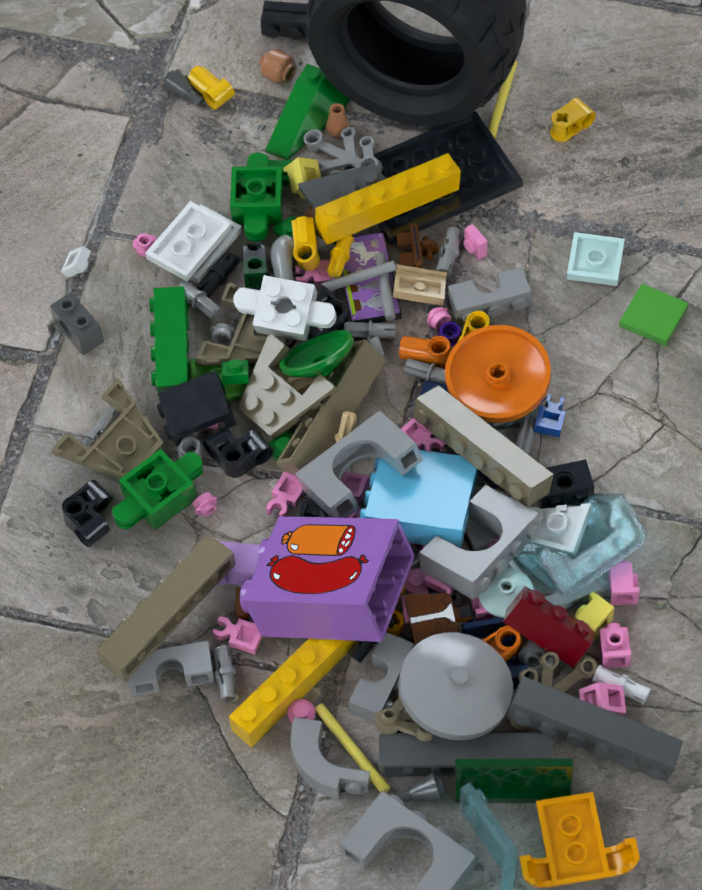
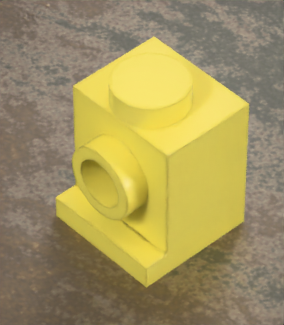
[283,157,321,199]
[575,591,615,642]

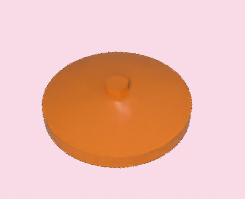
[445,325,551,423]

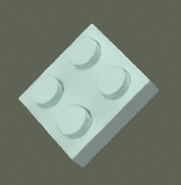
[567,232,625,286]

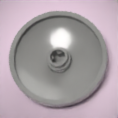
[399,632,513,740]

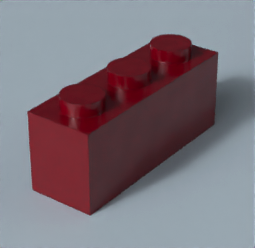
[503,586,594,668]

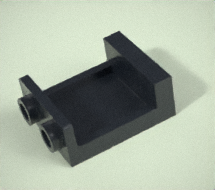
[157,370,237,446]

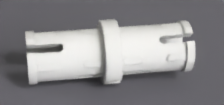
[592,665,651,705]

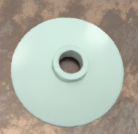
[478,567,534,618]

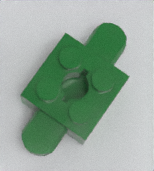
[230,152,283,242]
[112,449,204,530]

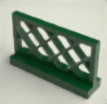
[455,758,573,803]

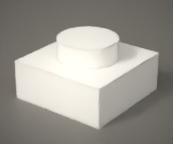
[61,246,91,278]

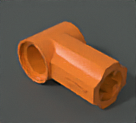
[399,336,451,369]

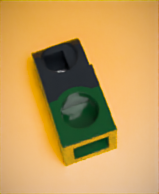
[243,243,267,290]

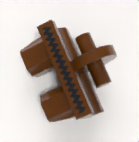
[396,223,439,268]

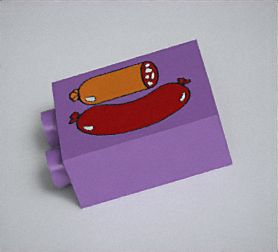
[240,516,415,642]

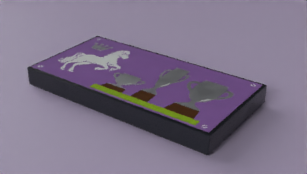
[334,232,402,323]

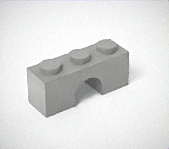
[448,267,531,324]
[349,633,414,723]
[128,640,215,697]

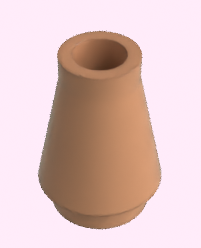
[326,103,350,138]

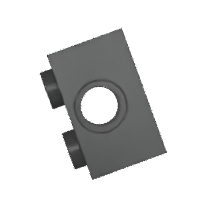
[50,292,104,356]

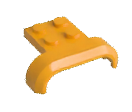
[519,792,640,888]

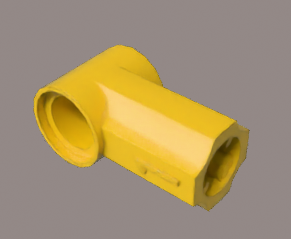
[187,65,235,110]
[292,216,320,271]

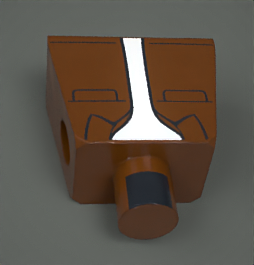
[405,593,472,646]

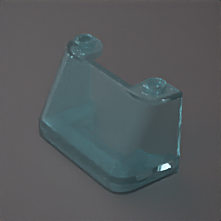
[514,493,646,596]

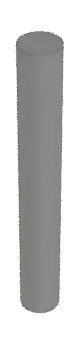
[375,252,396,321]
[322,260,397,291]

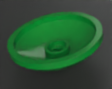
[279,330,354,378]

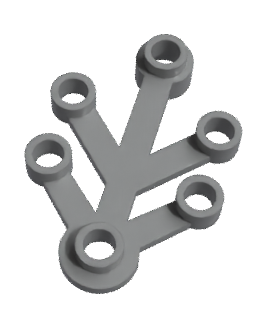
[304,127,383,177]

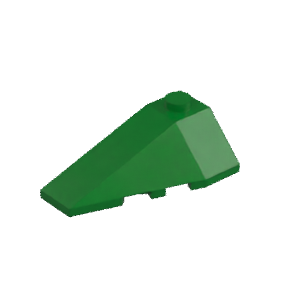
[265,64,350,160]

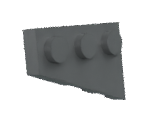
[298,164,386,210]

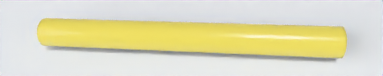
[488,60,517,138]
[315,703,391,793]

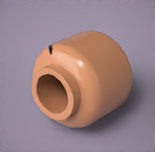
[260,49,297,84]

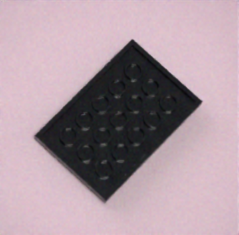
[344,111,523,244]

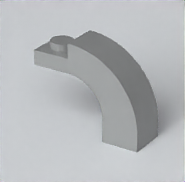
[291,717,371,799]

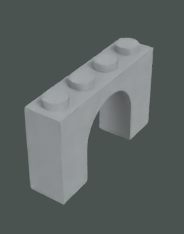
[295,411,423,518]
[420,485,540,600]
[340,791,476,890]

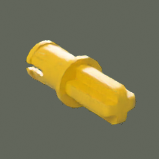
[327,235,354,278]

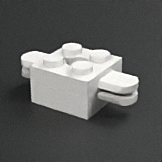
[234,275,336,341]

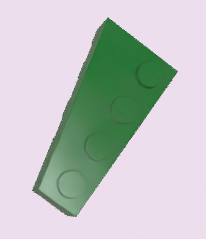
[149,286,190,393]

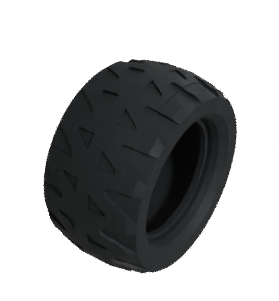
[305,0,526,126]

